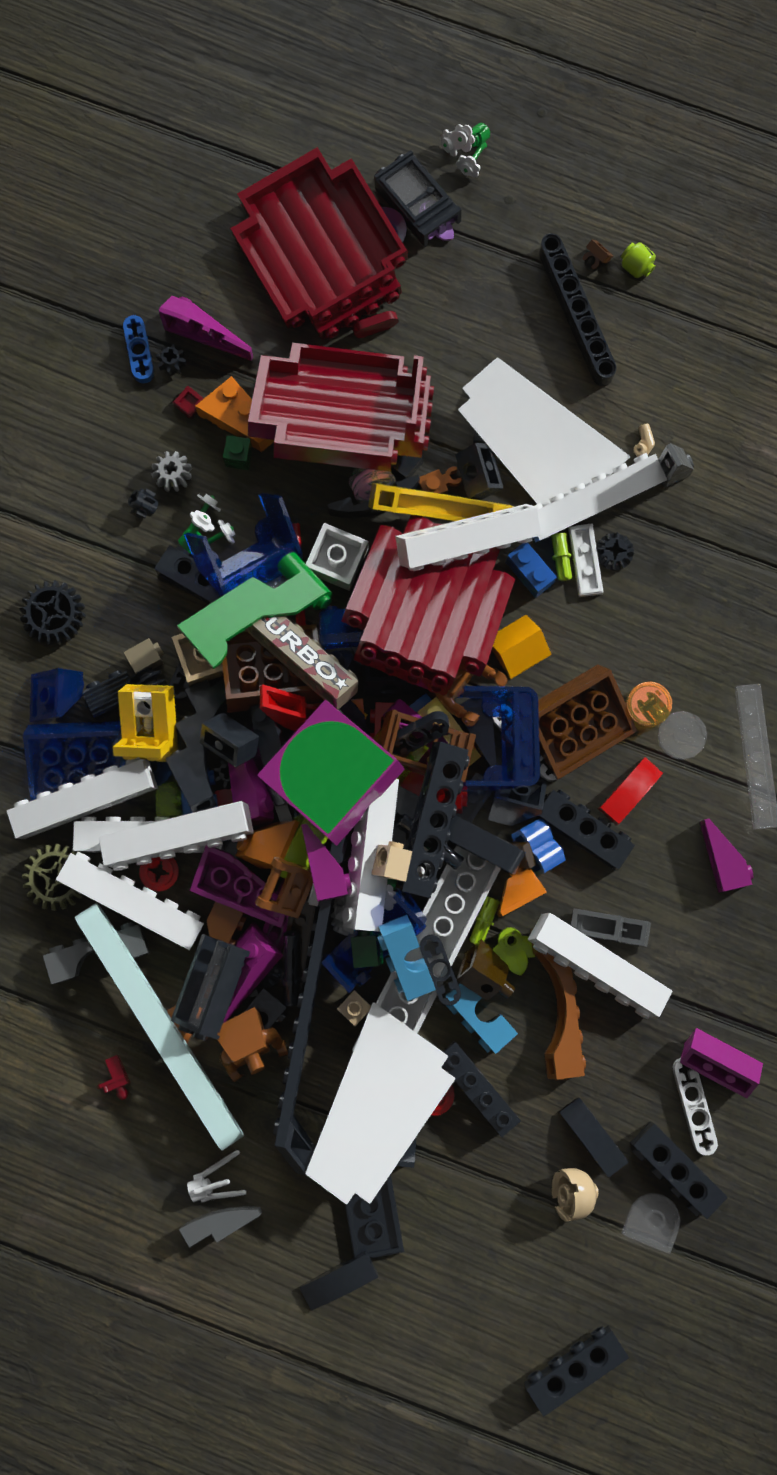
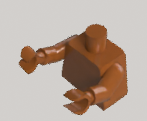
[428,665,507,727]
[217,1007,288,1082]

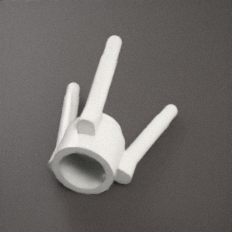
[187,1150,246,1202]

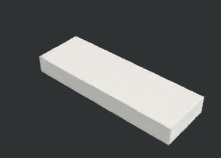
[568,524,603,597]

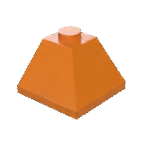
[235,820,300,869]
[497,867,547,917]

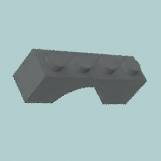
[43,922,151,984]

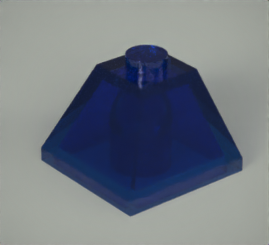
[30,668,84,722]

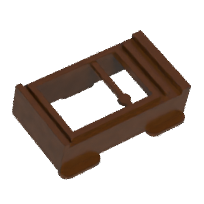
[378,709,476,783]

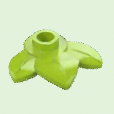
[493,927,535,975]

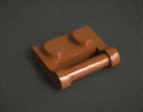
[255,857,313,918]

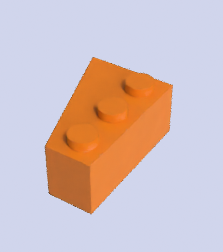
[195,376,274,452]

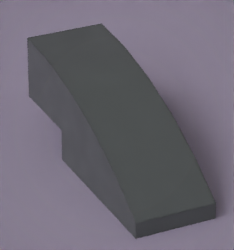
[571,908,651,947]
[179,1206,262,1247]

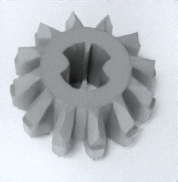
[152,451,192,492]

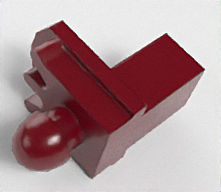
[97,1054,130,1100]

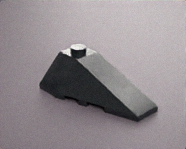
[242,704,291,807]

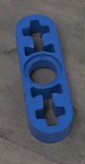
[123,315,154,383]

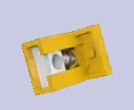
[113,684,178,762]

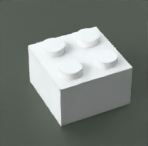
[306,523,368,591]

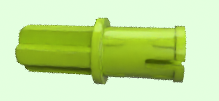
[551,533,572,581]
[470,896,500,944]

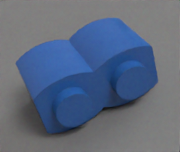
[512,818,566,877]

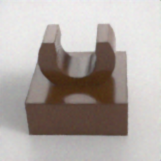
[583,240,613,269]

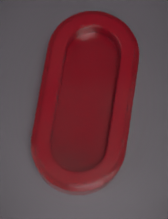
[352,311,399,338]

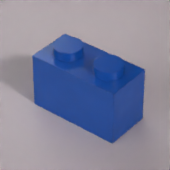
[505,542,557,598]

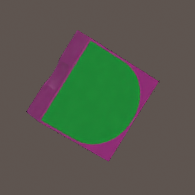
[257,700,405,846]

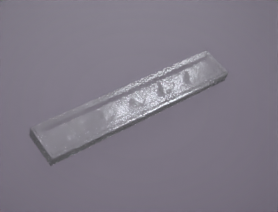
[735,684,777,830]

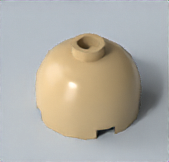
[552,1168,598,1222]

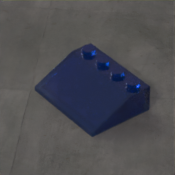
[23,721,127,801]

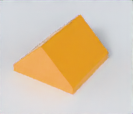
[492,615,551,680]

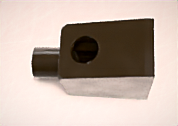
[456,939,515,1000]

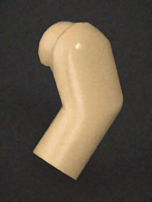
[633,424,655,457]

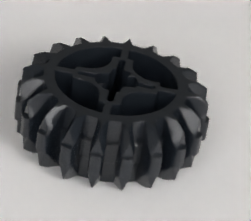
[19,580,86,645]

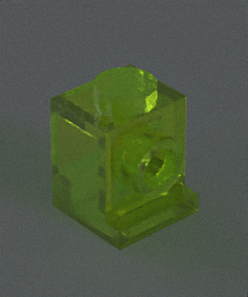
[156,782,183,818]

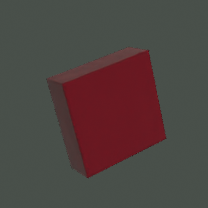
[173,386,204,420]

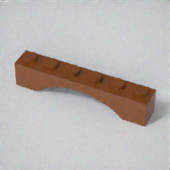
[166,902,247,1044]
[530,928,586,1080]

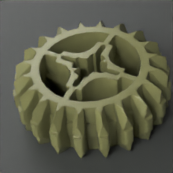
[22,844,83,911]

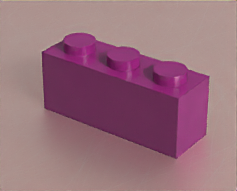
[680,1028,763,1098]

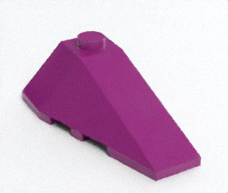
[159,296,253,361]
[228,758,274,828]
[190,845,286,928]
[204,922,283,1023]

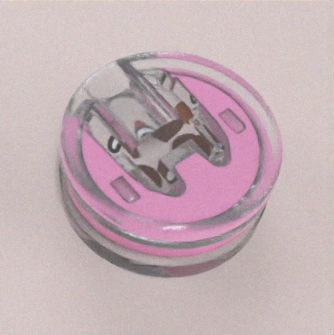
[348,468,396,503]

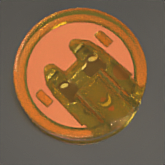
[625,682,672,728]

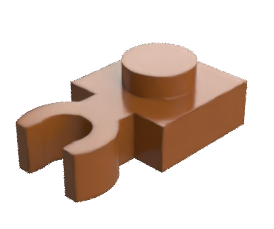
[419,467,462,494]

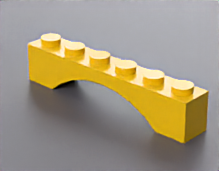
[368,483,514,521]

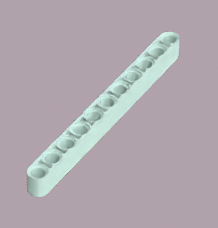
[75,903,244,1151]

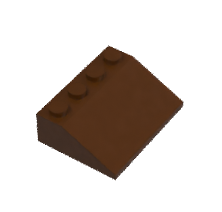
[222,624,324,713]
[518,664,637,779]

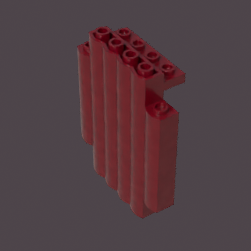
[230,147,408,340]
[248,343,434,472]
[341,515,515,696]

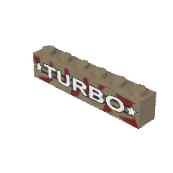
[245,616,358,710]

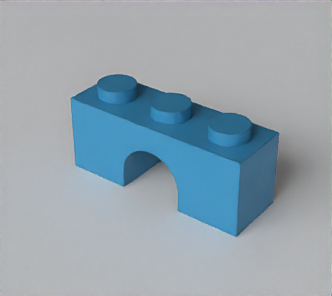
[377,915,436,1001]
[444,983,518,1054]

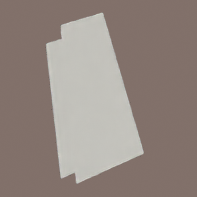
[458,357,630,507]
[306,1002,455,1204]

